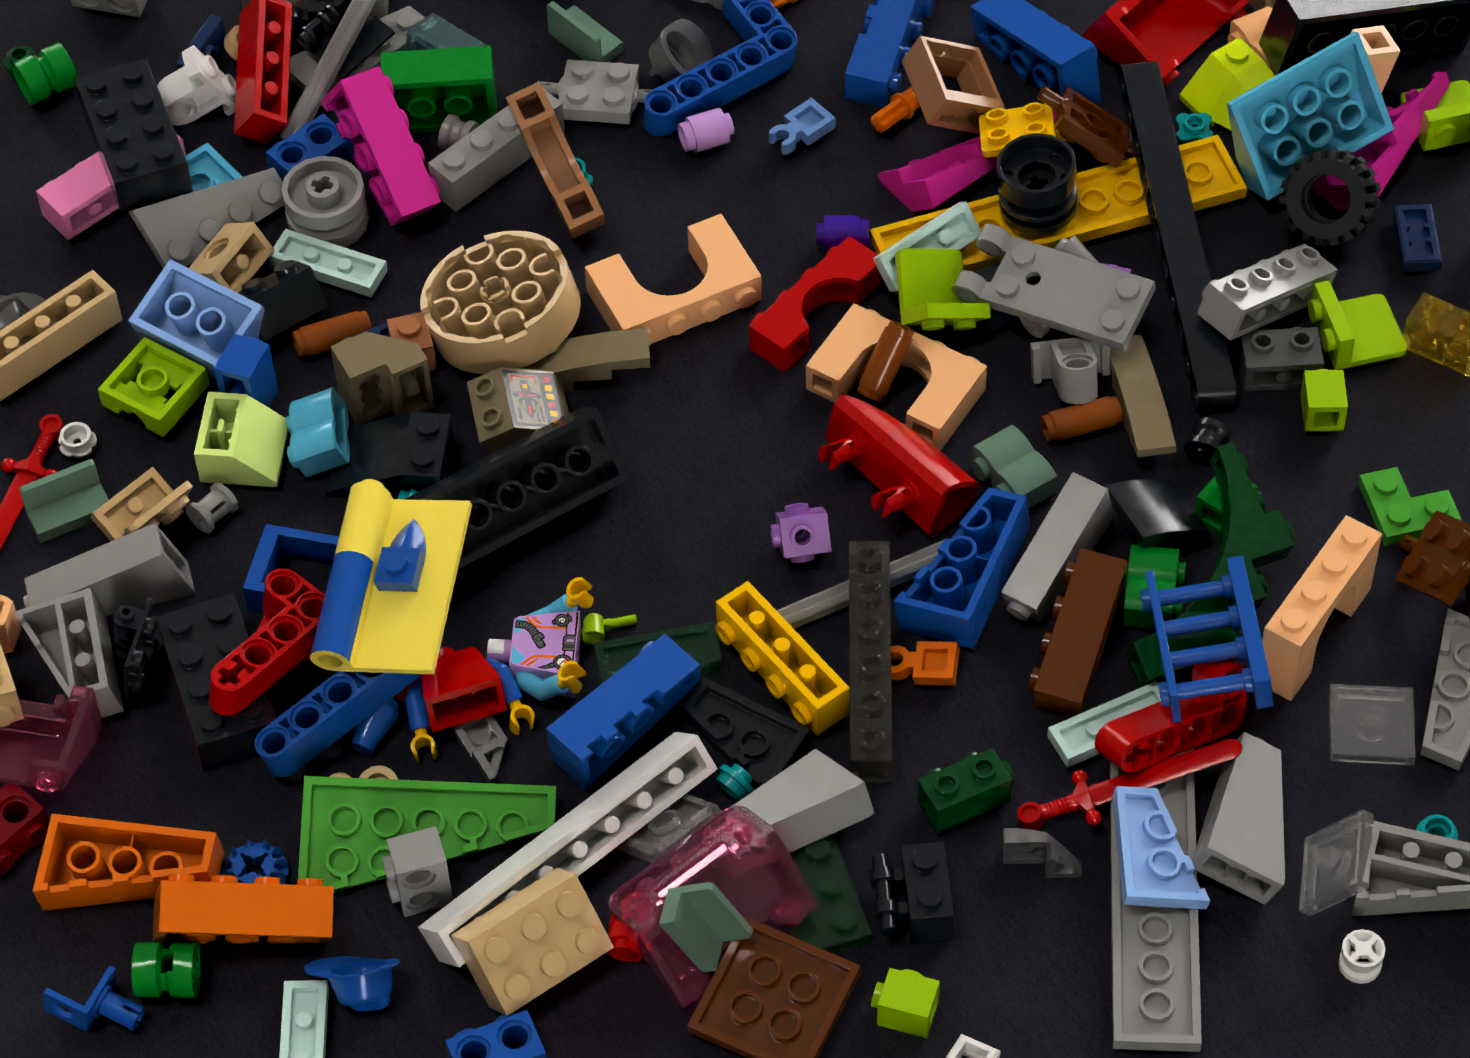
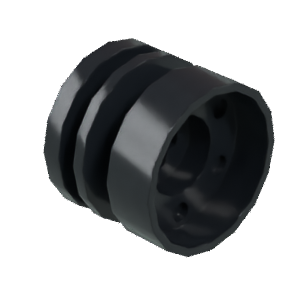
[996,133,1078,235]

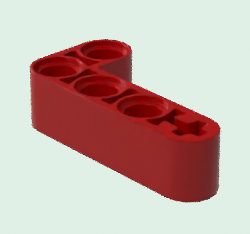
[209,568,325,716]
[1094,659,1247,773]

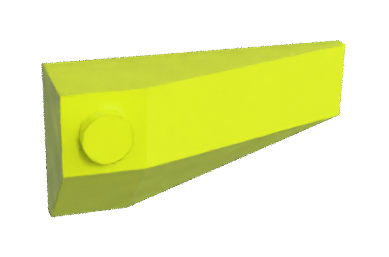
[1179,37,1275,130]

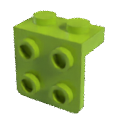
[1400,80,1470,151]
[895,248,991,331]
[1308,280,1407,370]

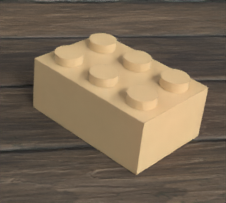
[451,868,614,1016]

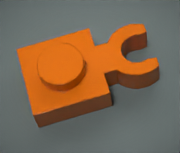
[885,641,960,686]

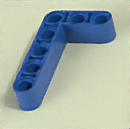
[643,0,798,136]
[255,671,422,777]

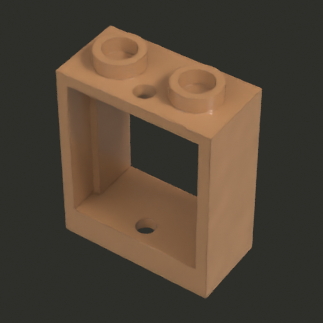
[902,36,1006,134]

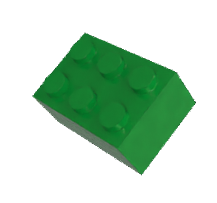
[381,46,497,133]

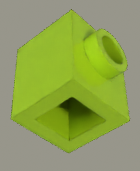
[1300,369,1348,431]
[871,968,940,1038]

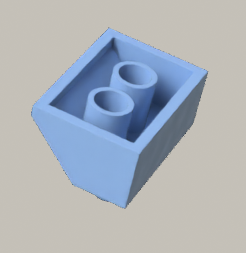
[128,259,265,379]

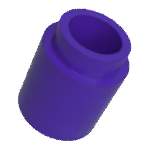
[816,215,869,253]

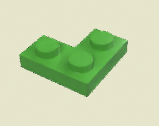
[1358,467,1462,546]

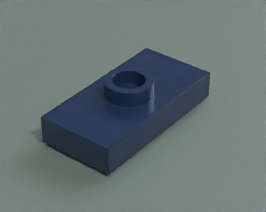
[176,14,226,70]
[1393,204,1442,272]

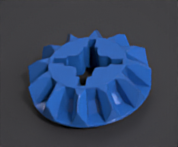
[221,839,289,884]

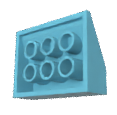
[1227,31,1394,201]

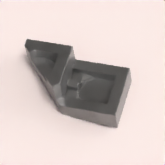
[451,715,507,783]
[1002,828,1082,878]

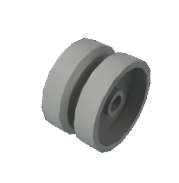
[281,156,369,248]

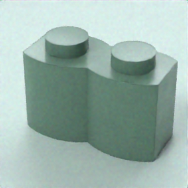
[971,425,1058,509]

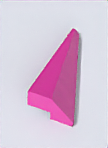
[1312,72,1450,210]
[878,109,1057,212]

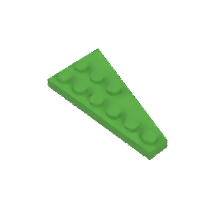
[298,776,556,893]

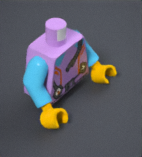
[487,577,594,701]

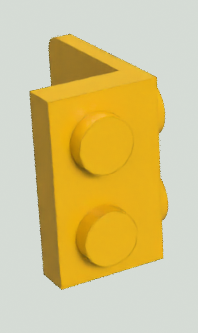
[979,102,1065,157]

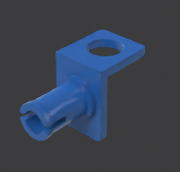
[43,966,146,1032]

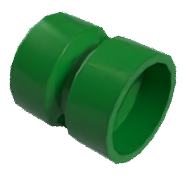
[11,42,78,105]
[131,942,201,998]

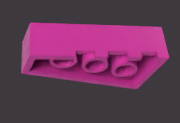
[321,66,441,226]

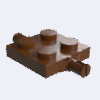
[1037,85,1135,168]
[1395,510,1470,606]

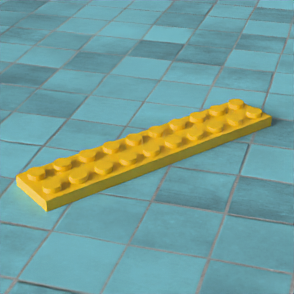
[870,135,1247,294]

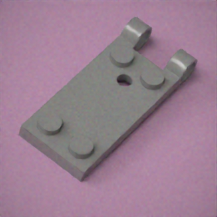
[952,224,1156,352]

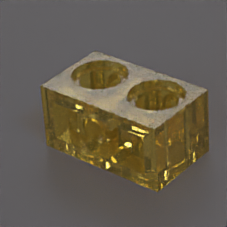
[1403,292,1470,377]

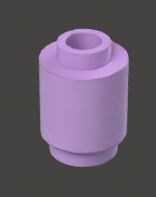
[677,108,734,153]

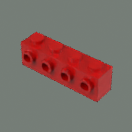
[234,0,292,145]

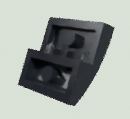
[1105,479,1211,549]

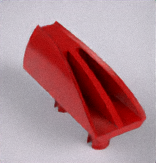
[818,395,981,538]

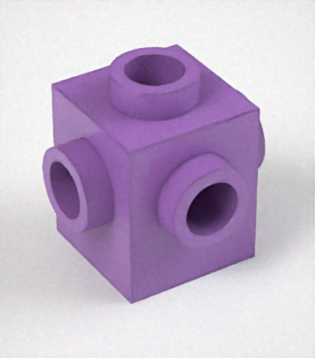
[770,503,832,563]

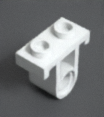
[157,45,236,126]

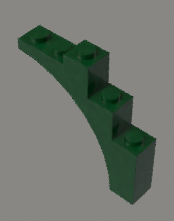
[1125,442,1295,688]

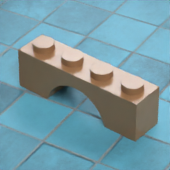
[506,81,606,239]

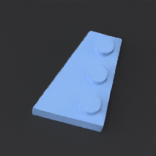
[1112,786,1210,910]

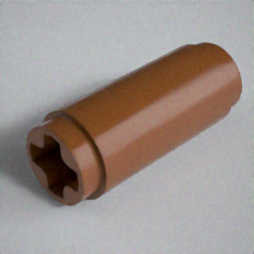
[292,310,372,357]
[857,320,914,402]
[1040,396,1123,442]

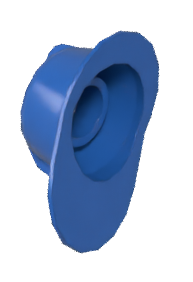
[304,956,400,1011]

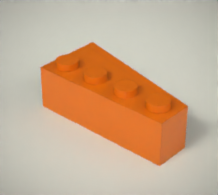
[32,814,225,911]
[153,874,334,944]

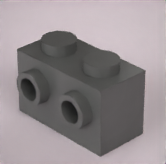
[1237,327,1324,392]

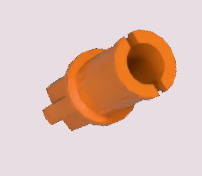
[870,85,920,133]

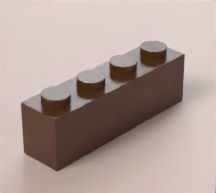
[1028,548,1127,717]

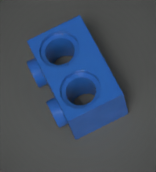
[266,114,355,182]
[445,1010,546,1058]

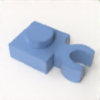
[769,97,836,155]

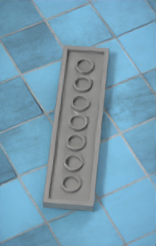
[1109,748,1202,1052]

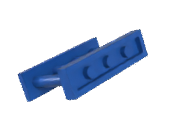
[1140,555,1273,723]

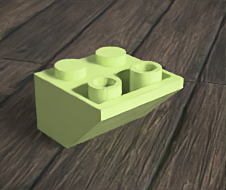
[194,392,289,487]

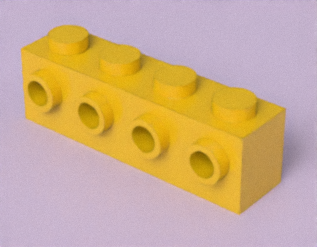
[715,581,850,736]

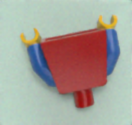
[405,647,535,763]

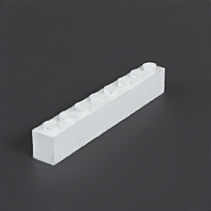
[418,732,717,967]

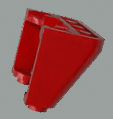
[1081,0,1251,87]

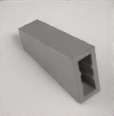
[1001,472,1114,623]
[23,523,195,616]
[1192,732,1285,905]
[698,749,875,878]

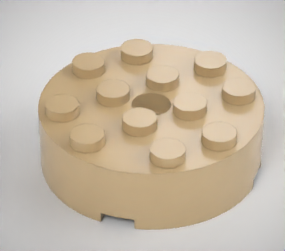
[420,231,581,374]

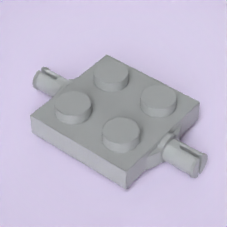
[537,59,652,124]

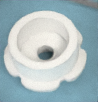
[58,422,97,458]

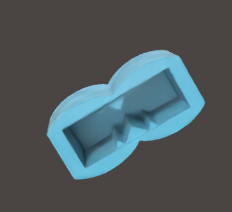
[286,387,350,477]

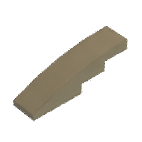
[521,328,650,392]
[1110,335,1176,457]

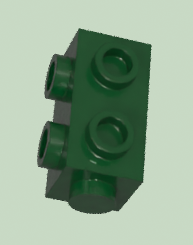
[917,748,1015,833]

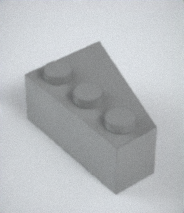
[13,588,124,723]
[1352,821,1470,916]

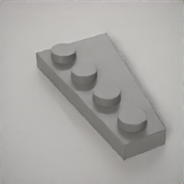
[289,5,434,109]
[129,167,284,269]
[1420,608,1470,771]

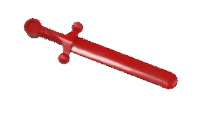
[0,414,64,551]
[1017,738,1242,830]

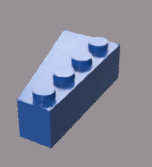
[845,0,934,107]
[970,0,1102,106]
[894,487,1031,649]
[546,634,701,791]

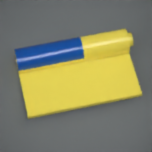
[310,479,472,675]

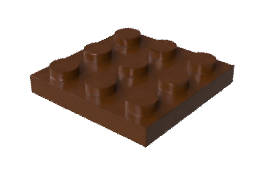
[687,916,861,1058]

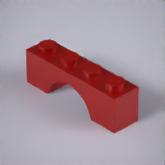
[749,236,883,373]

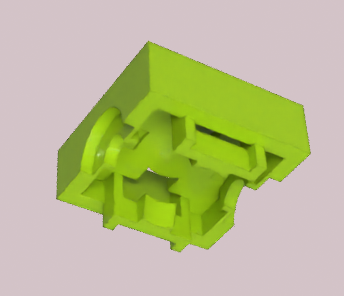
[98,337,210,437]

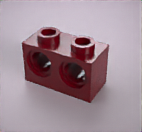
[0,780,49,875]

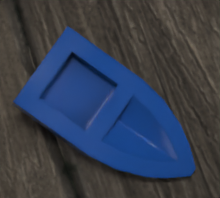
[373,519,426,592]

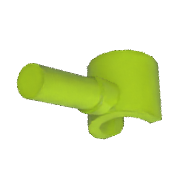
[582,613,637,645]

